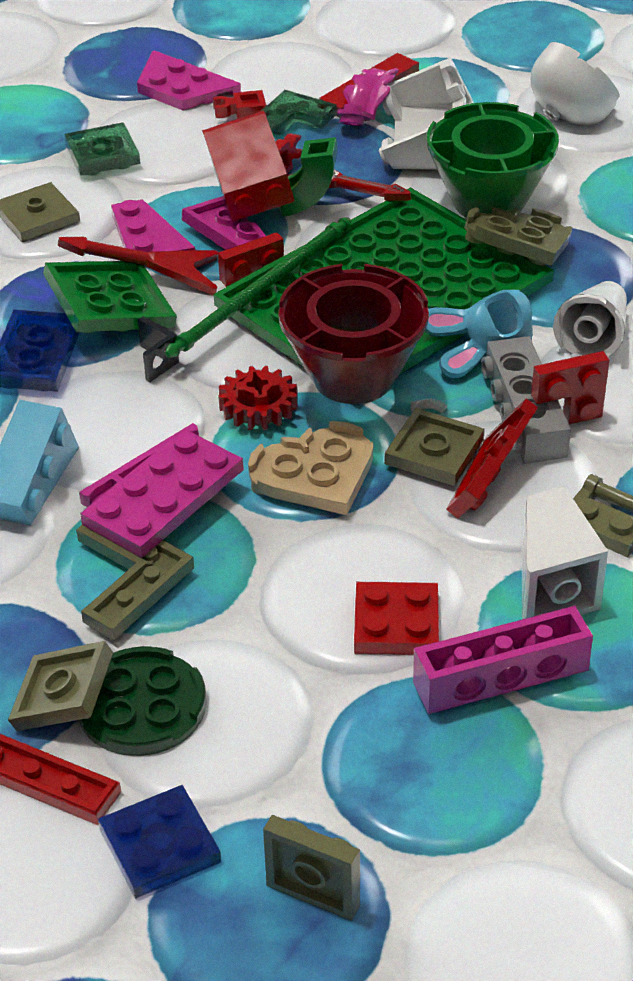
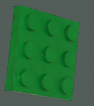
[43,261,177,333]

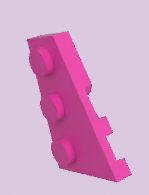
[182,196,266,250]
[111,199,196,267]

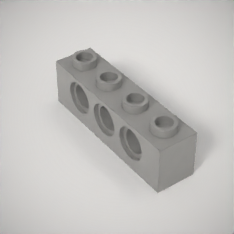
[481,336,571,464]

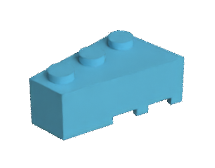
[0,399,79,526]

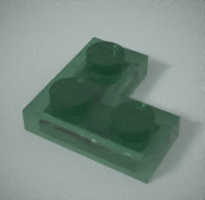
[261,90,337,135]

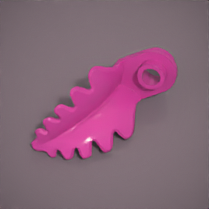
[337,68,399,126]

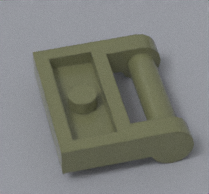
[573,474,633,558]

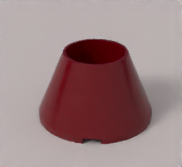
[278,264,429,404]

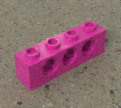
[413,606,593,714]

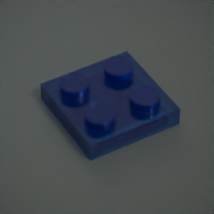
[98,784,221,899]

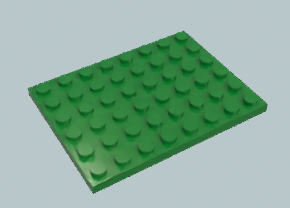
[213,187,554,375]

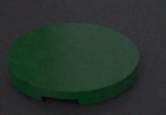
[78,646,206,756]

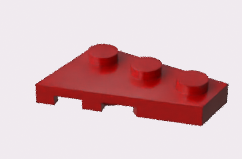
[446,398,538,519]

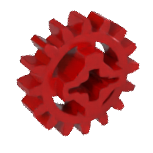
[218,366,298,430]

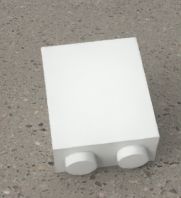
[522,486,608,619]

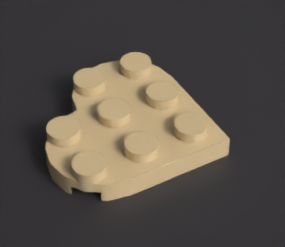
[248,421,373,515]

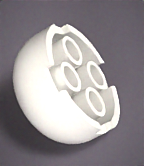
[530,42,620,126]

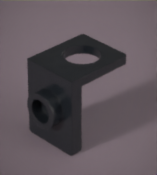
[138,316,179,382]

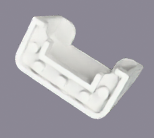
[379,57,473,170]

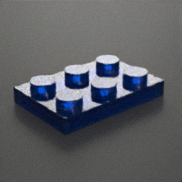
[0,309,80,392]

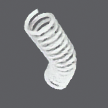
[410,398,447,413]

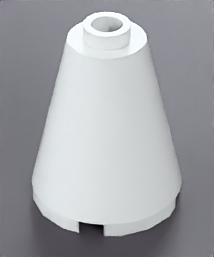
[553,281,627,358]

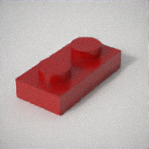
[218,232,284,287]

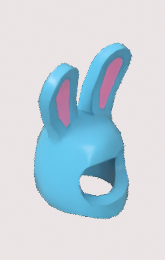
[425,290,533,378]

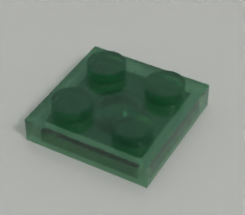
[64,122,141,176]

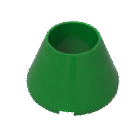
[427,102,559,218]

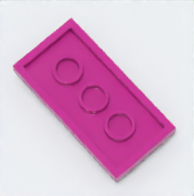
[80,429,244,558]

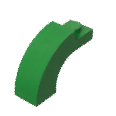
[280,137,337,217]

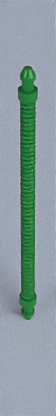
[165,217,351,358]

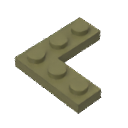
[76,525,194,641]

